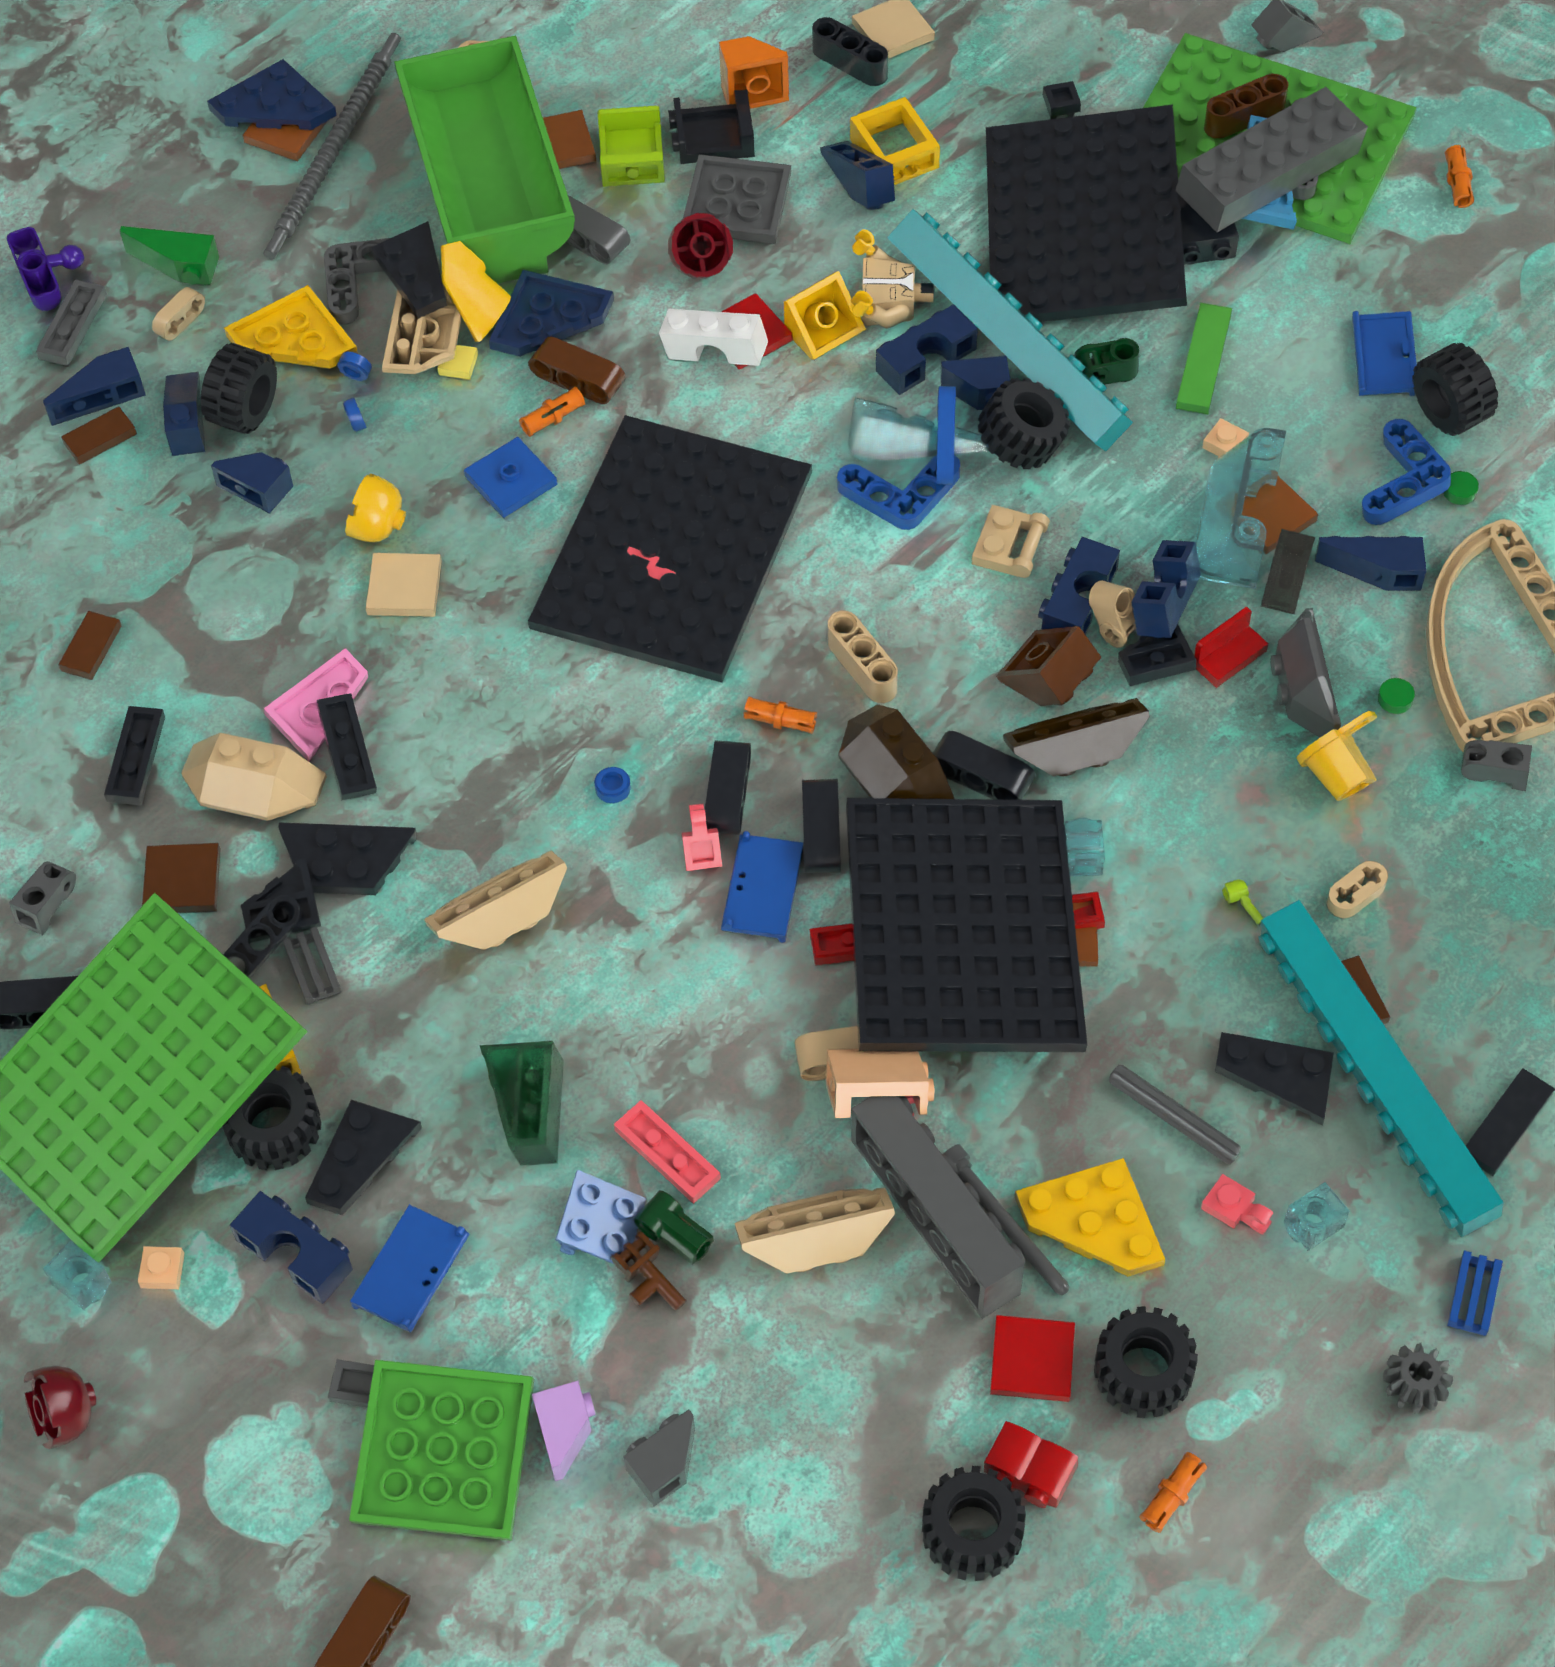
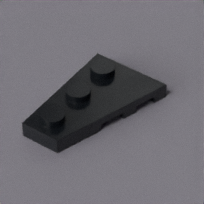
[371,221,447,319]
[1215,1032,1334,1126]
[305,1100,422,1215]

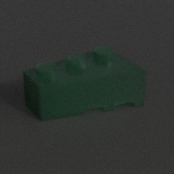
[480,1041,564,1166]

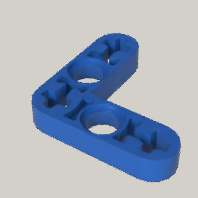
[936,386,956,485]
[1362,419,1451,525]
[837,455,960,530]

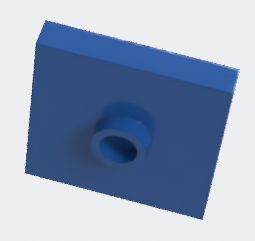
[464,437,557,518]

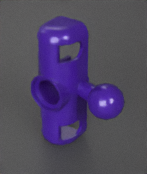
[6,227,84,311]

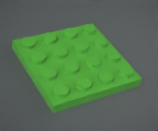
[349,1360,535,1541]

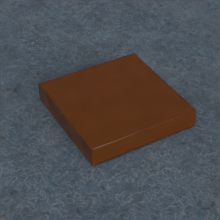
[142,843,221,913]

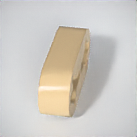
[152,287,205,341]
[1326,861,1388,918]

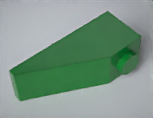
[120,226,219,285]

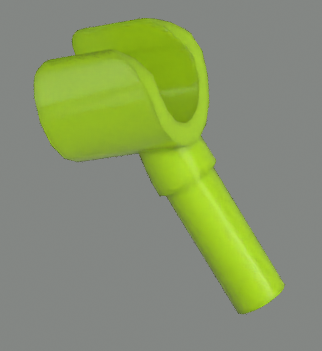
[1222,879,1264,925]

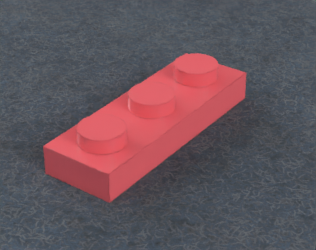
[614,1100,721,1204]

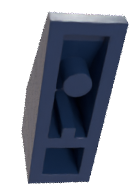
[820,141,895,210]
[43,347,146,426]
[163,372,205,456]

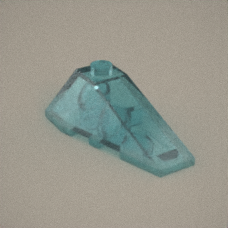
[848,397,989,462]

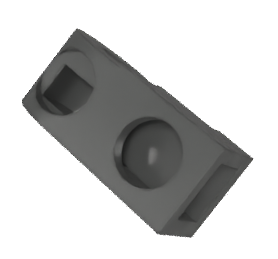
[1461,740,1532,792]
[9,861,76,936]

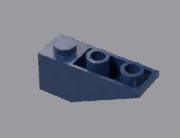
[1315,536,1426,591]

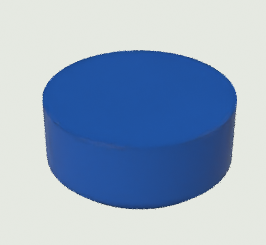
[337,352,372,381]
[343,397,367,432]
[594,767,631,803]

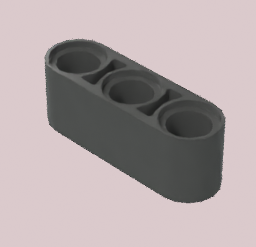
[566,195,631,264]

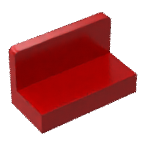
[1194,607,1269,688]

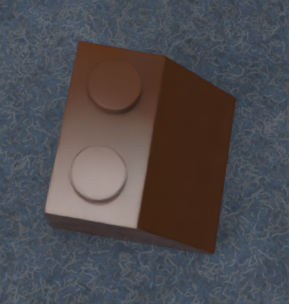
[996,626,1101,706]

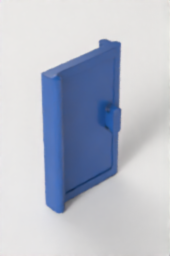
[1352,311,1417,396]
[721,831,804,943]
[350,1204,470,1333]

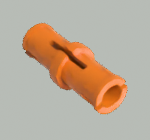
[1445,145,1474,208]
[519,387,585,437]
[744,696,817,734]
[1139,1452,1207,1533]

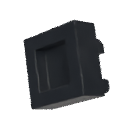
[1042,81,1081,119]

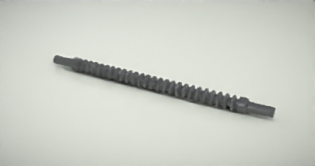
[263,33,401,259]

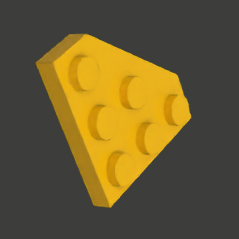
[224,285,358,369]
[1015,1158,1166,1277]

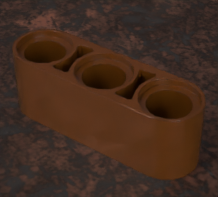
[1204,74,1289,139]
[528,336,626,404]
[314,1575,411,1667]

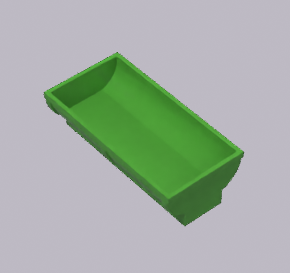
[394,35,575,284]

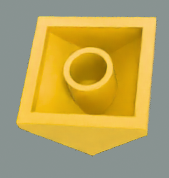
[784,271,866,360]

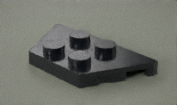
[278,822,417,896]

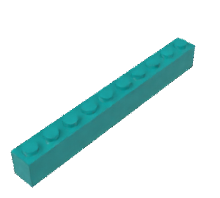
[887,209,1133,451]
[1258,900,1504,1238]

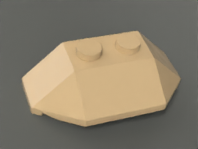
[382,285,462,374]
[181,733,327,821]
[424,851,567,950]
[735,1188,895,1274]

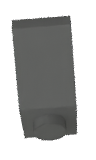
[1251,0,1324,52]

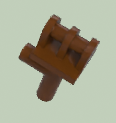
[610,1231,687,1311]

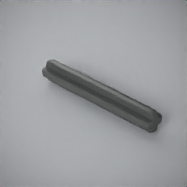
[1109,1064,1241,1164]

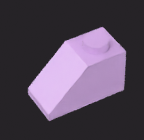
[532,1381,596,1481]

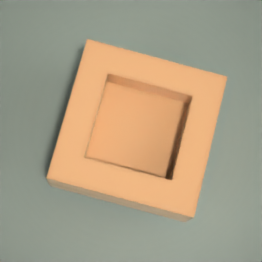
[1202,418,1249,463]
[138,1246,185,1290]

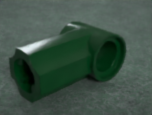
[633,1190,714,1265]

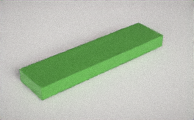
[1176,302,1232,415]

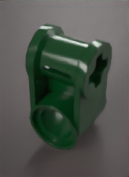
[1074,338,1139,385]

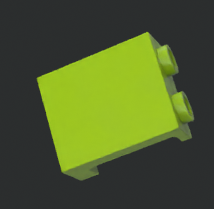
[597,105,665,187]

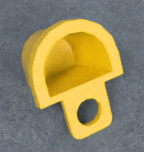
[1296,711,1377,801]

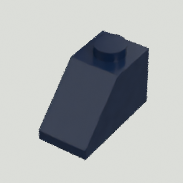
[940,356,1010,410]
[211,452,293,514]

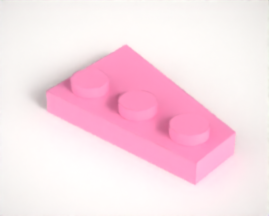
[264,648,368,762]

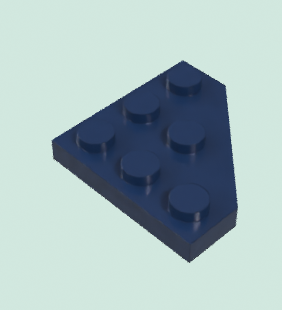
[207,59,337,130]
[489,270,614,357]

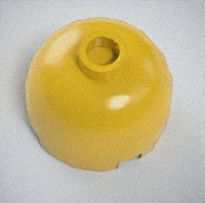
[345,473,406,543]

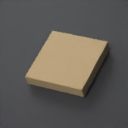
[852,0,935,59]
[366,553,442,617]

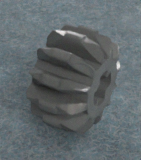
[1383,1343,1453,1414]

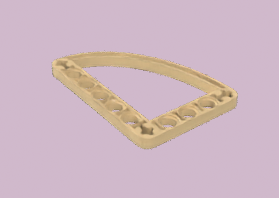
[1426,519,1555,752]

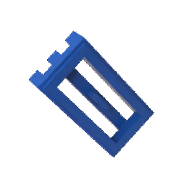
[1447,1250,1503,1336]

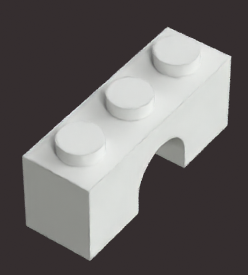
[659,309,768,366]

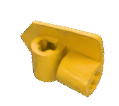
[441,241,511,342]

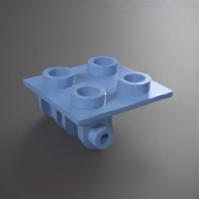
[555,1170,646,1264]

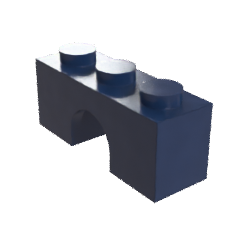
[876,304,978,395]
[1038,537,1120,635]
[1131,540,1201,638]
[229,1191,353,1304]

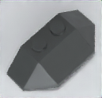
[1270,608,1341,738]

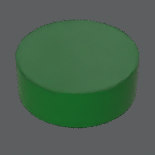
[1443,471,1479,505]
[1378,678,1415,714]

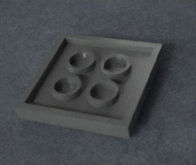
[683,154,791,244]

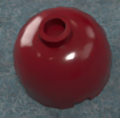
[668,213,733,279]
[24,1366,96,1449]

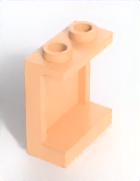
[826,1049,934,1118]

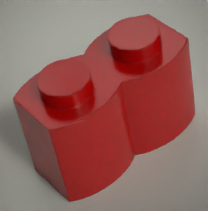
[984,1421,1079,1508]

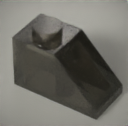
[1261,529,1315,615]

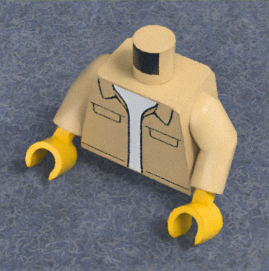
[851,229,934,328]

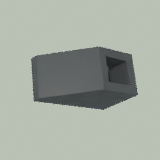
[623,1409,695,1507]

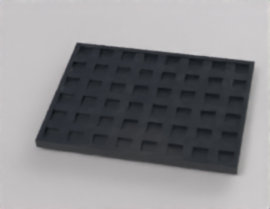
[986,104,1187,322]
[528,415,812,683]
[846,798,1087,1052]

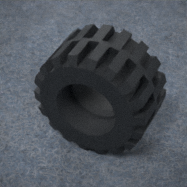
[201,343,277,434]
[1412,343,1498,436]
[977,378,1070,469]
[223,1066,321,1170]
[1094,1306,1198,1418]
[922,1466,1026,1581]

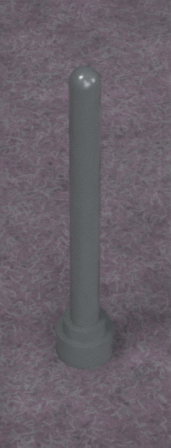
[946,1144,1069,1295]

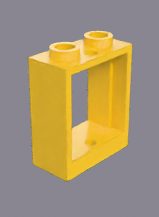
[850,97,940,185]

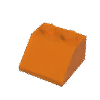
[719,36,789,109]

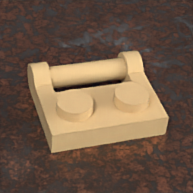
[972,505,1050,578]

